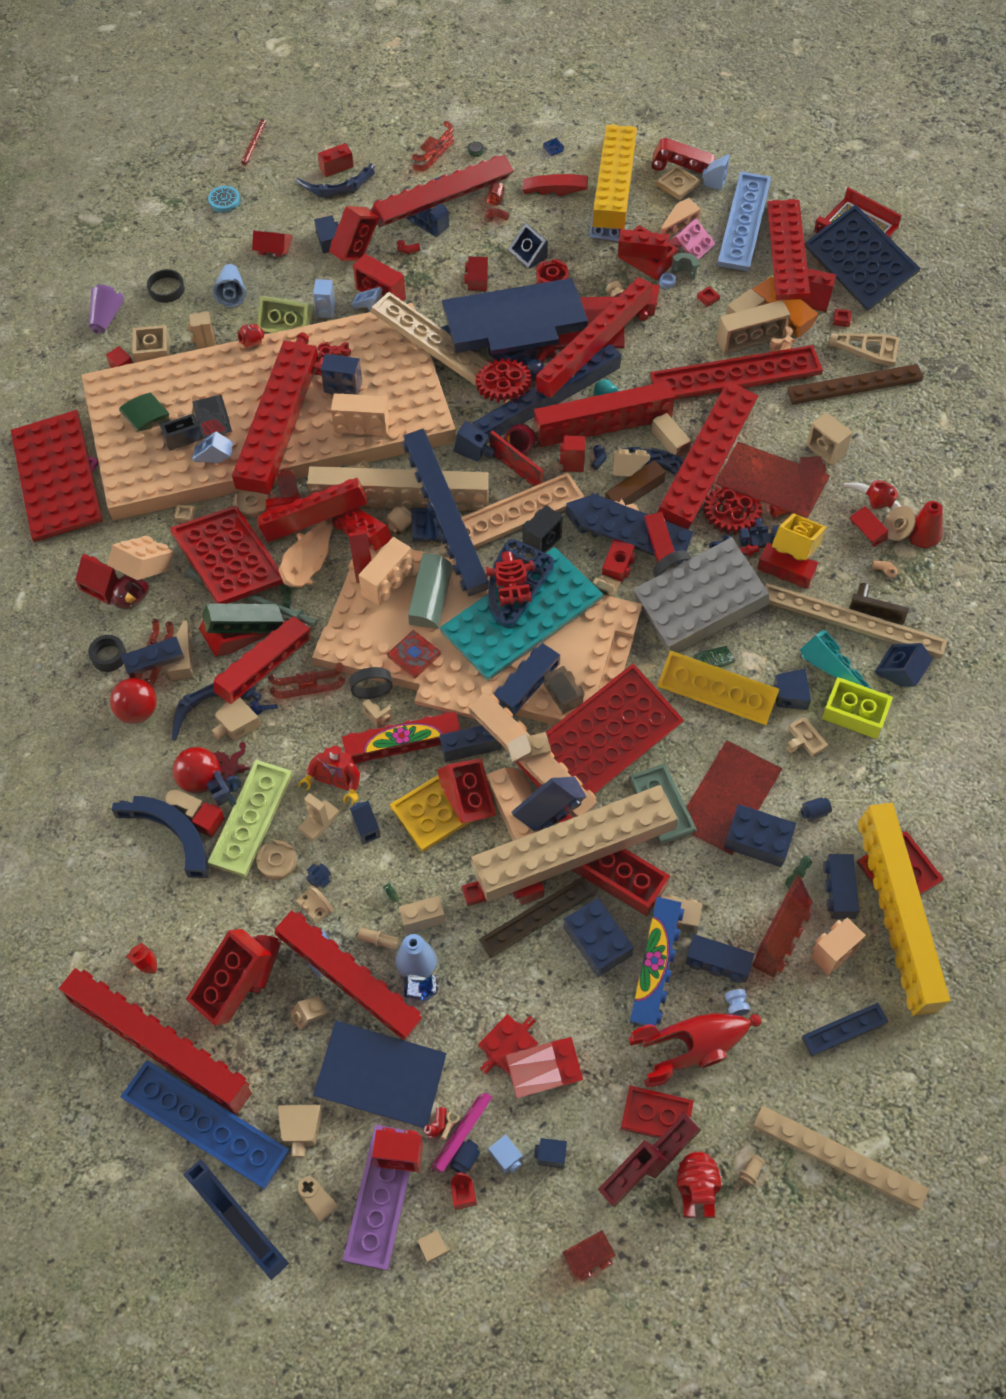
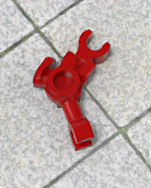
[314,342,351,376]

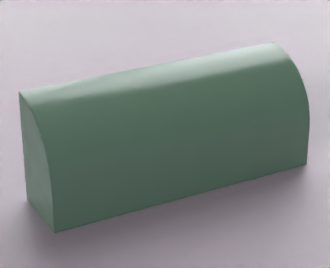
[408,553,453,629]

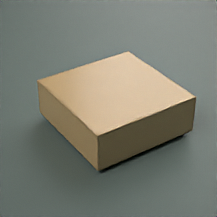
[173,504,196,523]
[417,1230,448,1263]

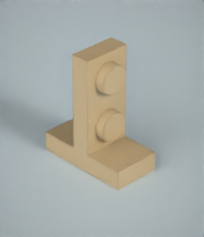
[298,793,340,842]

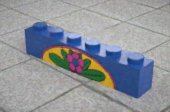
[630,897,685,1026]

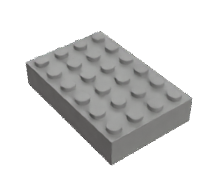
[633,537,770,653]

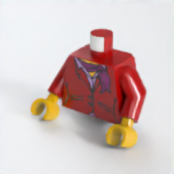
[299,746,360,805]

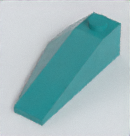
[799,630,872,689]

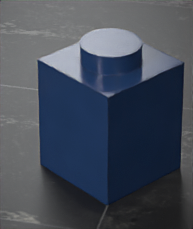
[534,1138,567,1169]

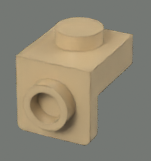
[291,995,328,1030]

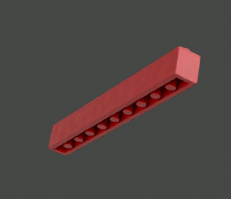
[371,154,514,228]
[536,277,652,398]

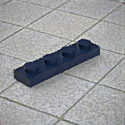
[801,1003,889,1057]

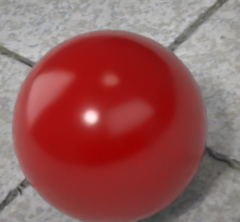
[110,678,157,724]
[172,747,220,794]

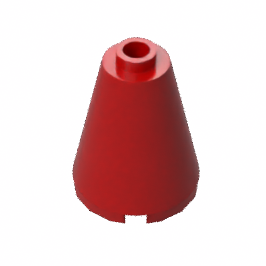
[908,501,943,549]
[249,934,282,993]

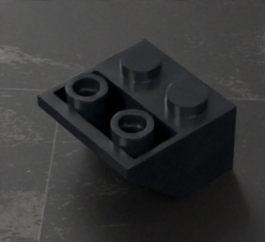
[158,412,203,451]

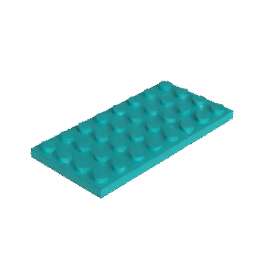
[440,547,603,681]

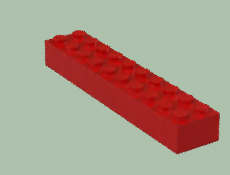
[232,340,319,495]
[657,381,759,530]
[58,968,252,1115]

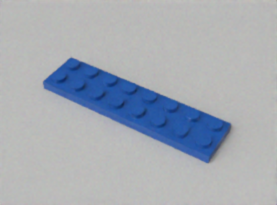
[120,1060,290,1190]

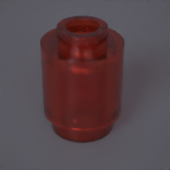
[487,182,505,206]

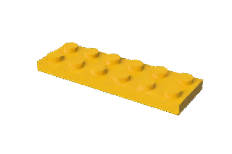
[657,651,780,725]

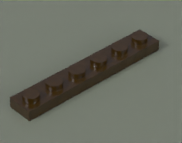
[479,876,594,958]

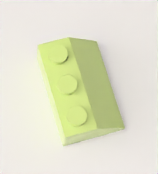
[257,296,314,333]

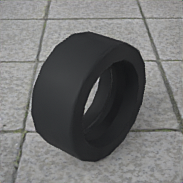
[88,635,126,672]

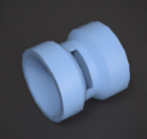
[725,989,751,1016]

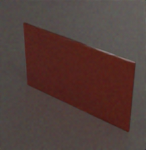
[715,442,830,518]
[686,740,783,855]

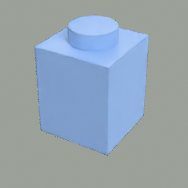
[488,1135,523,1174]

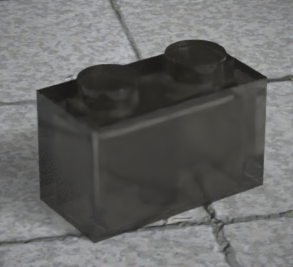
[544,666,585,714]

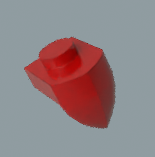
[125,942,157,974]
[450,1172,477,1210]

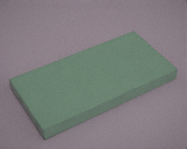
[629,764,697,846]

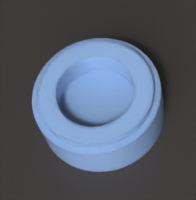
[659,273,676,289]

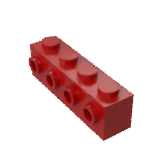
[332,508,392,551]

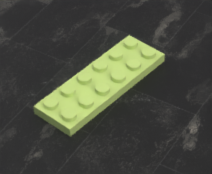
[208,760,293,877]

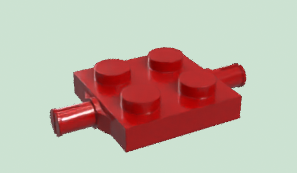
[478,1014,539,1076]

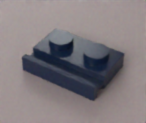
[412,508,439,542]

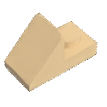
[507,732,551,763]

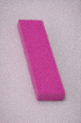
[431,1093,492,1172]

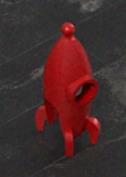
[628,1013,762,1087]

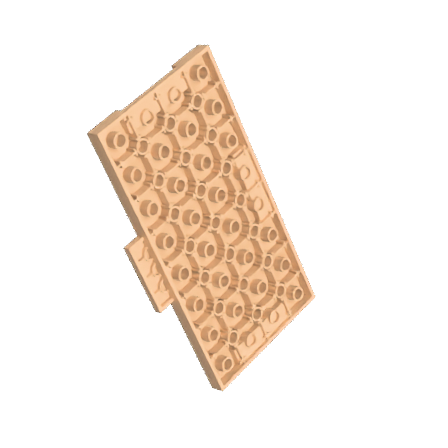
[312,544,642,725]

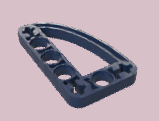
[488,539,554,628]

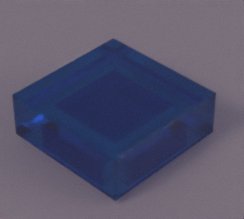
[543,137,564,156]

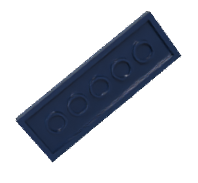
[579,493,693,565]

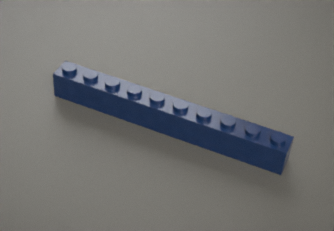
[472,344,621,443]
[402,428,489,597]

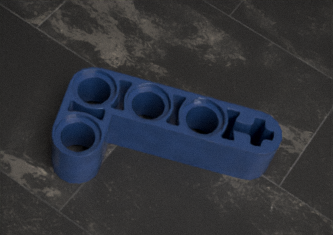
[406,204,449,237]

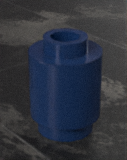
[800,797,832,822]
[450,1139,480,1174]

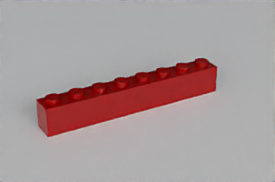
[274,910,422,1041]

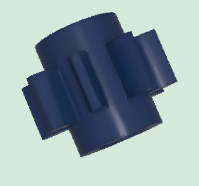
[306,863,331,888]

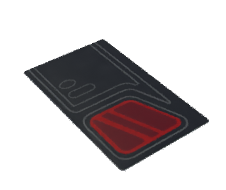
[192,394,232,439]

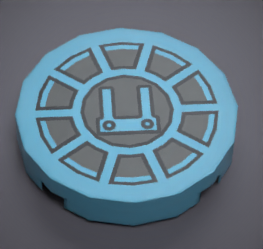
[208,186,240,213]

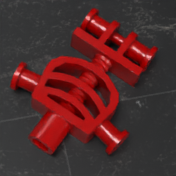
[486,551,535,607]

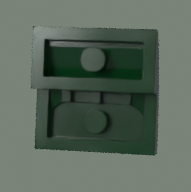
[119,392,169,432]

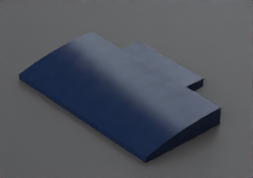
[442,278,588,355]

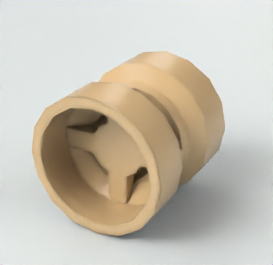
[606,281,624,297]

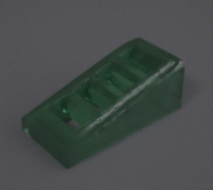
[693,645,735,668]

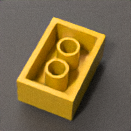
[772,513,827,560]

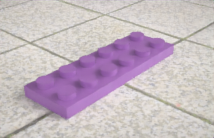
[343,1124,419,1271]

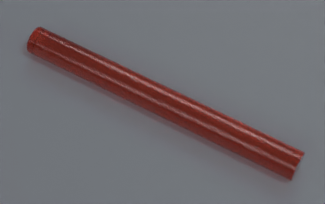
[241,119,266,166]

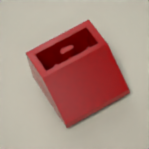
[75,554,119,605]

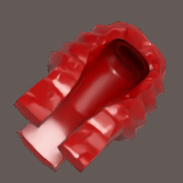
[676,1152,723,1218]

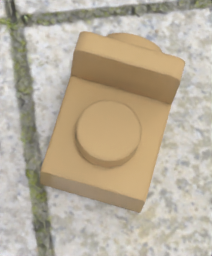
[362,699,392,728]

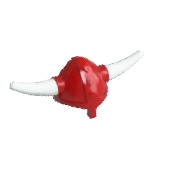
[844,480,901,509]

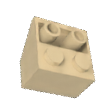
[613,449,650,476]

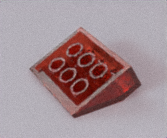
[752,875,813,978]

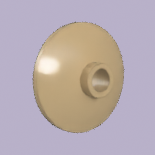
[883,506,916,541]

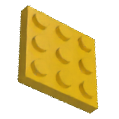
[389,775,472,853]

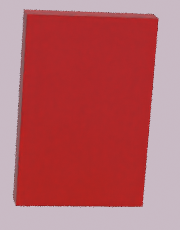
[620,1085,694,1139]

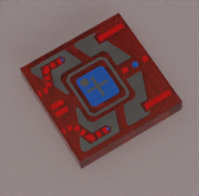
[387,630,441,679]

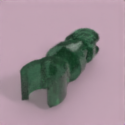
[280,583,292,609]
[785,856,812,891]

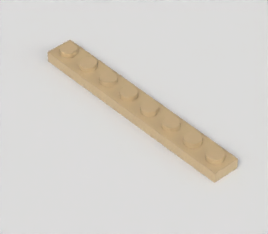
[753,1105,929,1211]

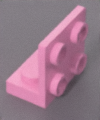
[669,219,715,260]

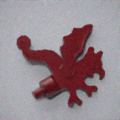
[212,742,250,780]

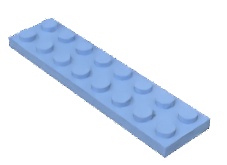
[717,172,771,272]

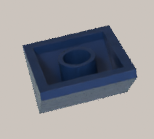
[508,222,548,268]

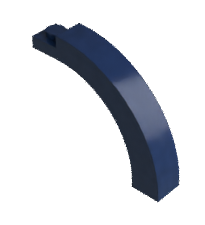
[112,796,209,878]
[183,1159,289,1280]

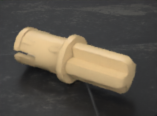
[358,927,400,950]

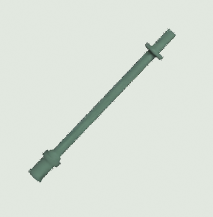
[185,566,318,627]

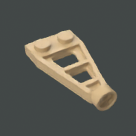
[828,333,900,367]

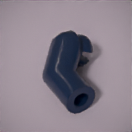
[591,444,607,470]

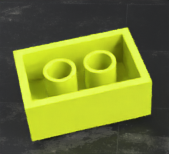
[822,677,893,739]

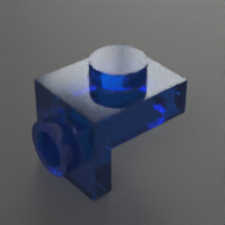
[404,974,438,1001]

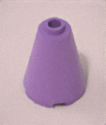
[89,284,124,334]

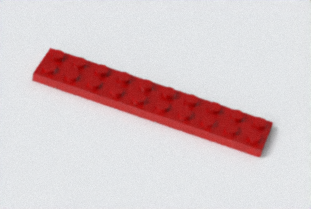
[767,199,810,300]
[649,345,823,400]

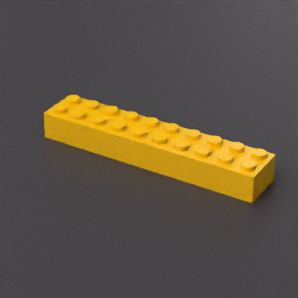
[592,124,637,229]
[857,803,951,1016]

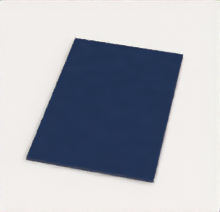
[313,1021,447,1128]

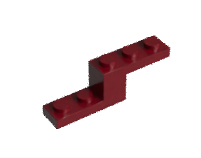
[598,1113,701,1207]

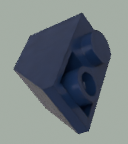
[349,801,381,845]

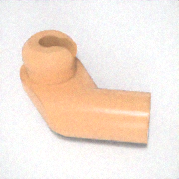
[872,560,898,578]

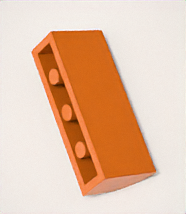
[752,276,818,338]

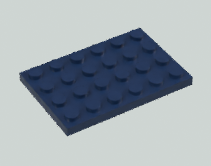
[804,204,920,311]

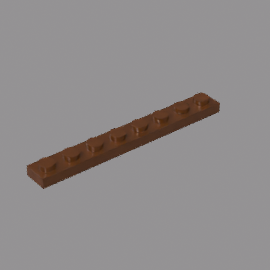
[787,364,924,405]

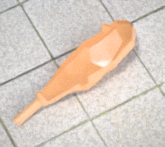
[278,518,333,588]

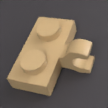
[786,716,828,758]

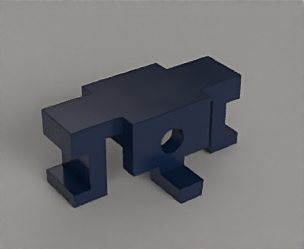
[739,518,780,548]

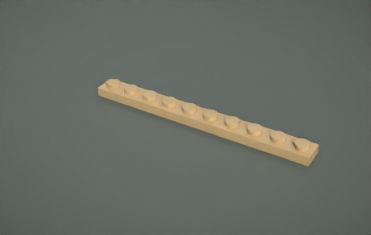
[765,583,947,659]

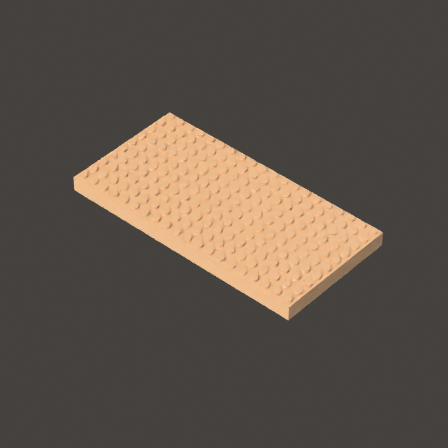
[82,303,456,521]

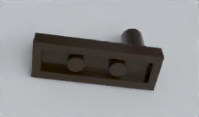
[849,583,909,625]

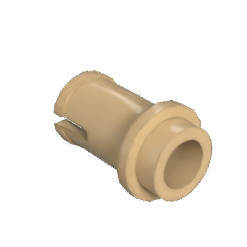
[740,1155,765,1186]

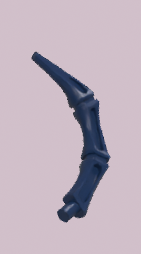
[296,163,375,198]
[172,683,262,740]

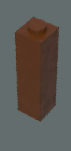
[605,460,666,506]

